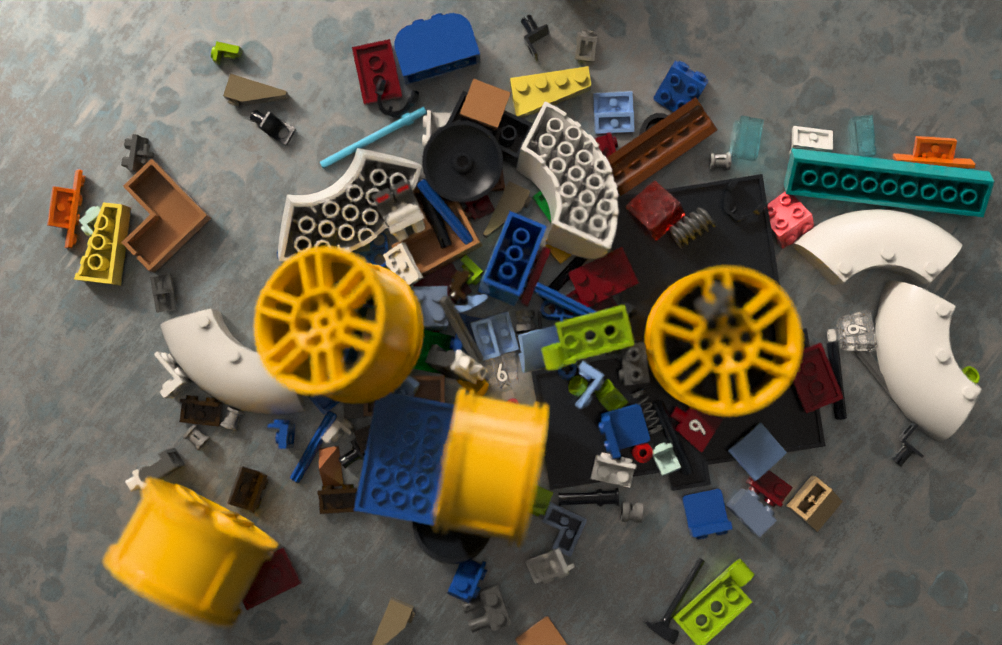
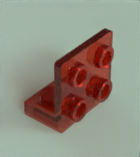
[626,181,686,241]

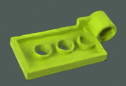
[541,305,635,370]
[673,559,755,645]

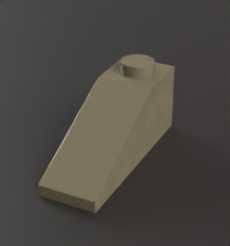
[223,73,290,107]
[483,181,532,238]
[372,597,415,645]

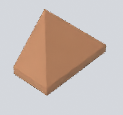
[319,446,344,487]

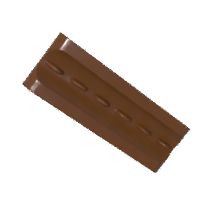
[607,97,718,196]

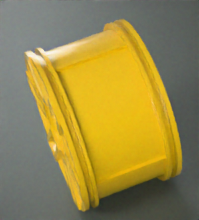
[254,247,424,404]
[644,267,802,415]
[433,388,548,548]
[103,477,278,627]

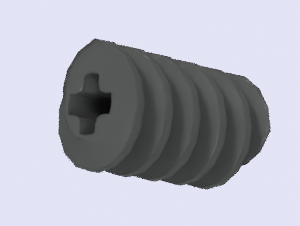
[669,207,716,249]

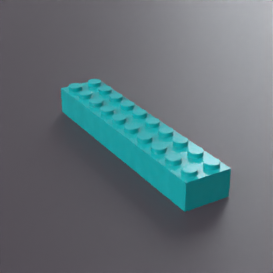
[784,148,995,218]

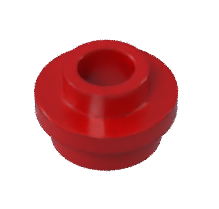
[632,443,653,463]

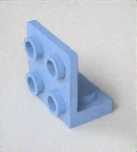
[575,361,604,409]

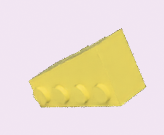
[510,66,592,118]
[74,202,131,286]

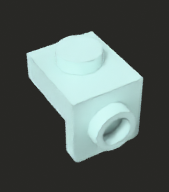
[79,206,101,236]
[652,443,681,477]

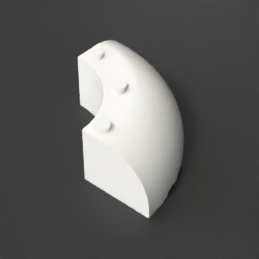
[516,101,618,258]
[278,148,422,262]
[792,209,962,286]
[874,280,982,442]
[160,309,306,415]

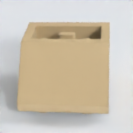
[786,476,843,532]

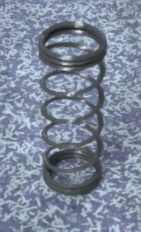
[631,389,663,435]

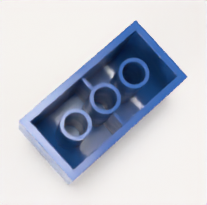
[394,13,480,85]
[477,211,547,306]

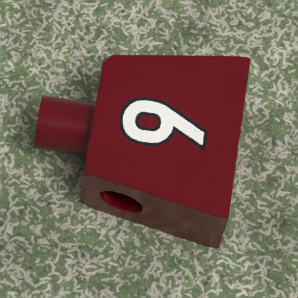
[670,406,723,452]

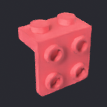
[767,192,814,249]

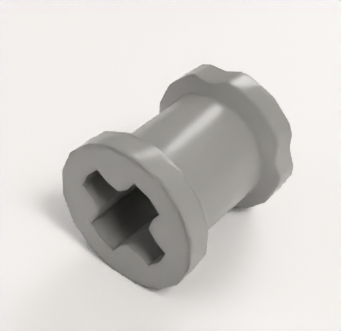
[709,152,731,170]
[220,406,244,431]
[183,424,210,451]

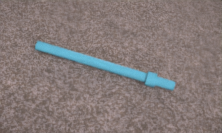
[320,106,427,169]

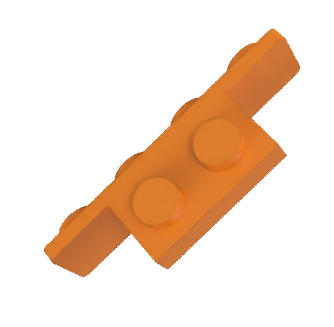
[893,136,976,169]
[47,169,85,249]

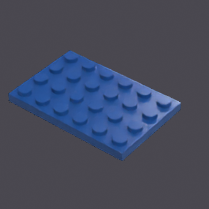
[354,392,456,525]

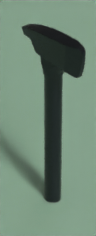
[643,557,705,644]

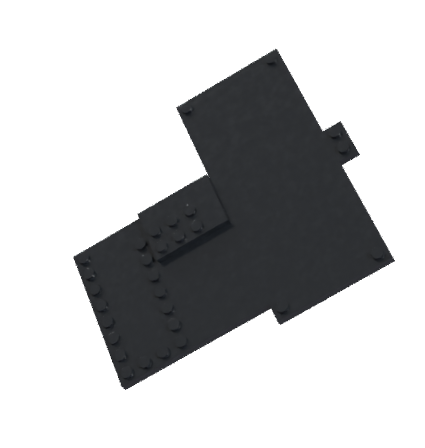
[531,174,826,491]

